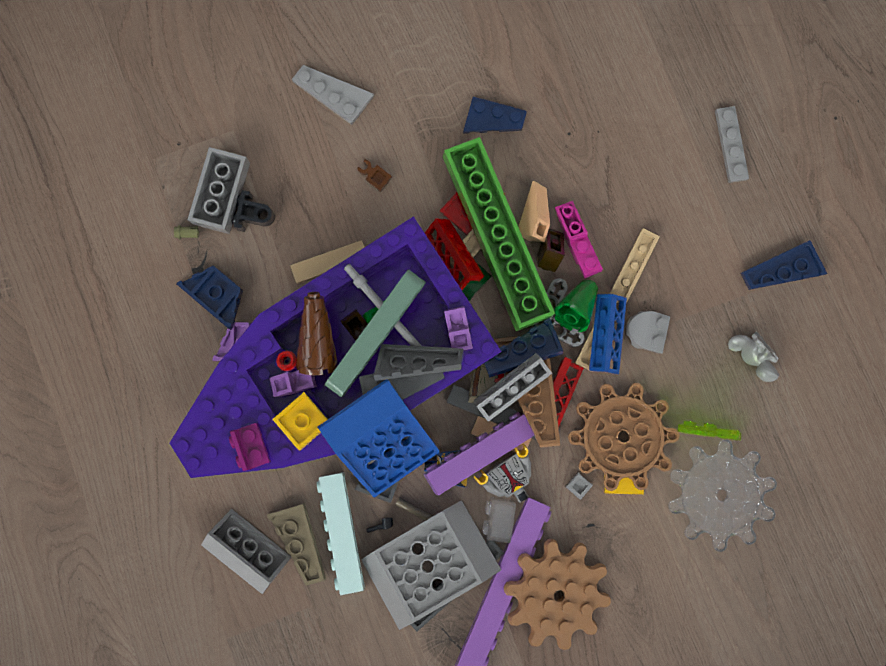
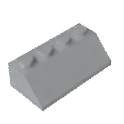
[201,509,291,594]

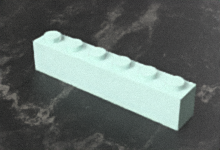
[317,472,365,595]

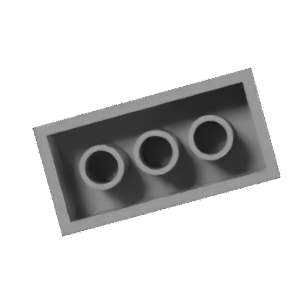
[187,147,250,234]

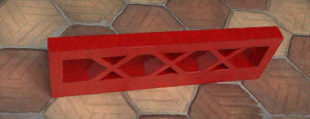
[425,218,484,290]
[553,357,584,428]

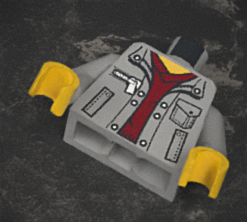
[474,443,531,503]

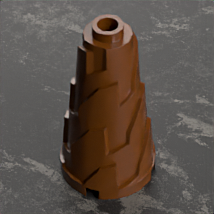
[296,292,338,375]

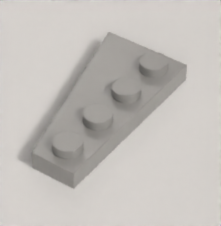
[292,65,374,125]

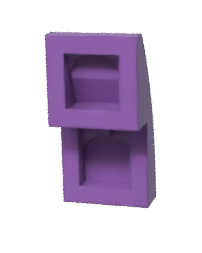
[444,306,473,351]
[270,370,317,398]

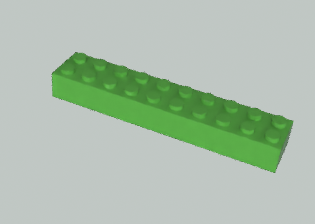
[443,137,555,331]

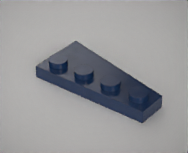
[484,318,563,378]

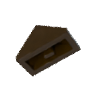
[340,309,368,341]

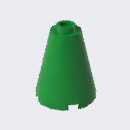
[554,280,598,332]

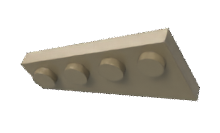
[267,503,326,586]

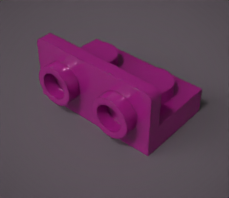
[229,423,271,471]

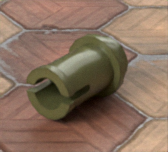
[174,225,199,240]

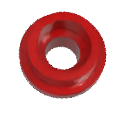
[276,351,297,371]

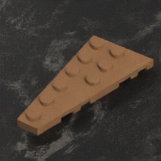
[494,336,560,448]

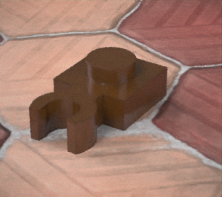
[357,159,392,192]

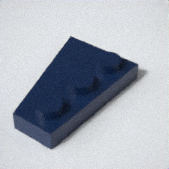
[463,97,527,134]

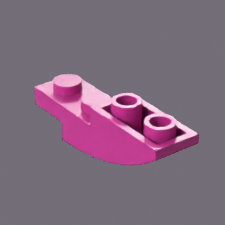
[555,201,603,278]

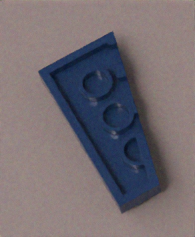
[740,240,828,290]

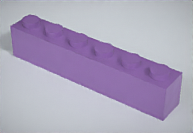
[423,412,534,496]

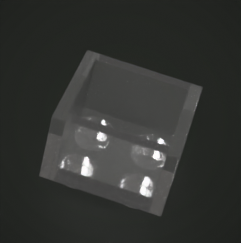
[482,497,516,543]

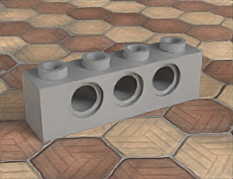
[473,353,552,422]

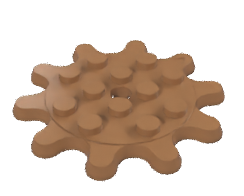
[568,383,680,491]
[503,539,611,650]

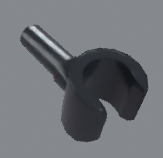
[366,517,393,533]

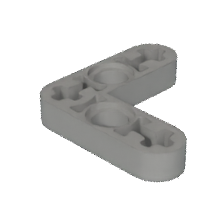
[533,278,584,347]

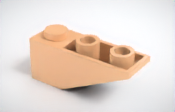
[518,181,550,242]

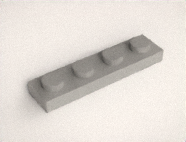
[715,106,749,183]

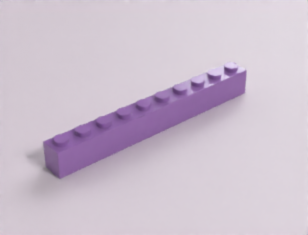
[455,497,551,666]

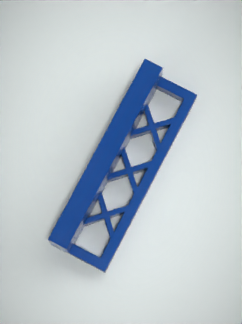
[589,294,627,374]

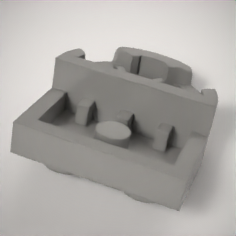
[626,311,670,354]

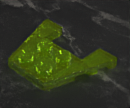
[678,421,742,441]

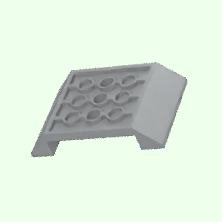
[361,500,501,630]

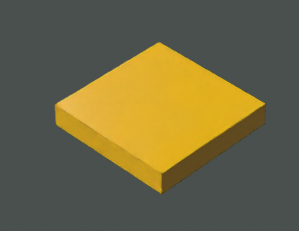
[272,392,328,451]

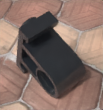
[232,190,275,232]

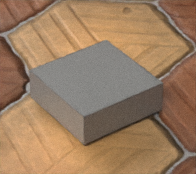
[565,472,593,500]

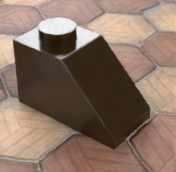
[537,228,565,273]

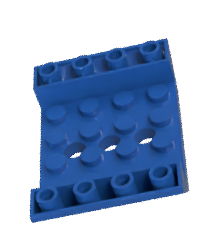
[318,379,440,498]

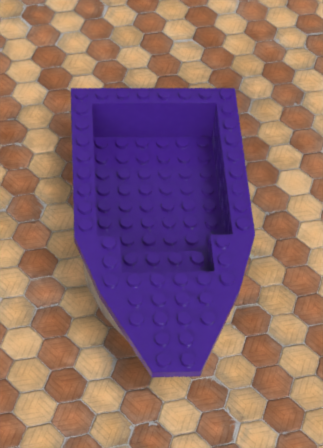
[169,216,502,478]

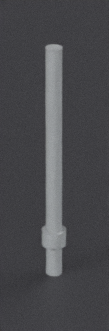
[344,264,421,346]

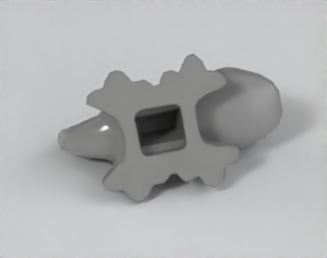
[728,331,779,382]

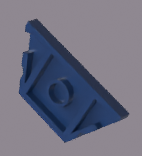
[176,266,243,330]

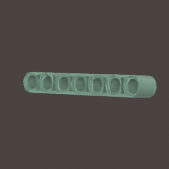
[325,270,426,398]

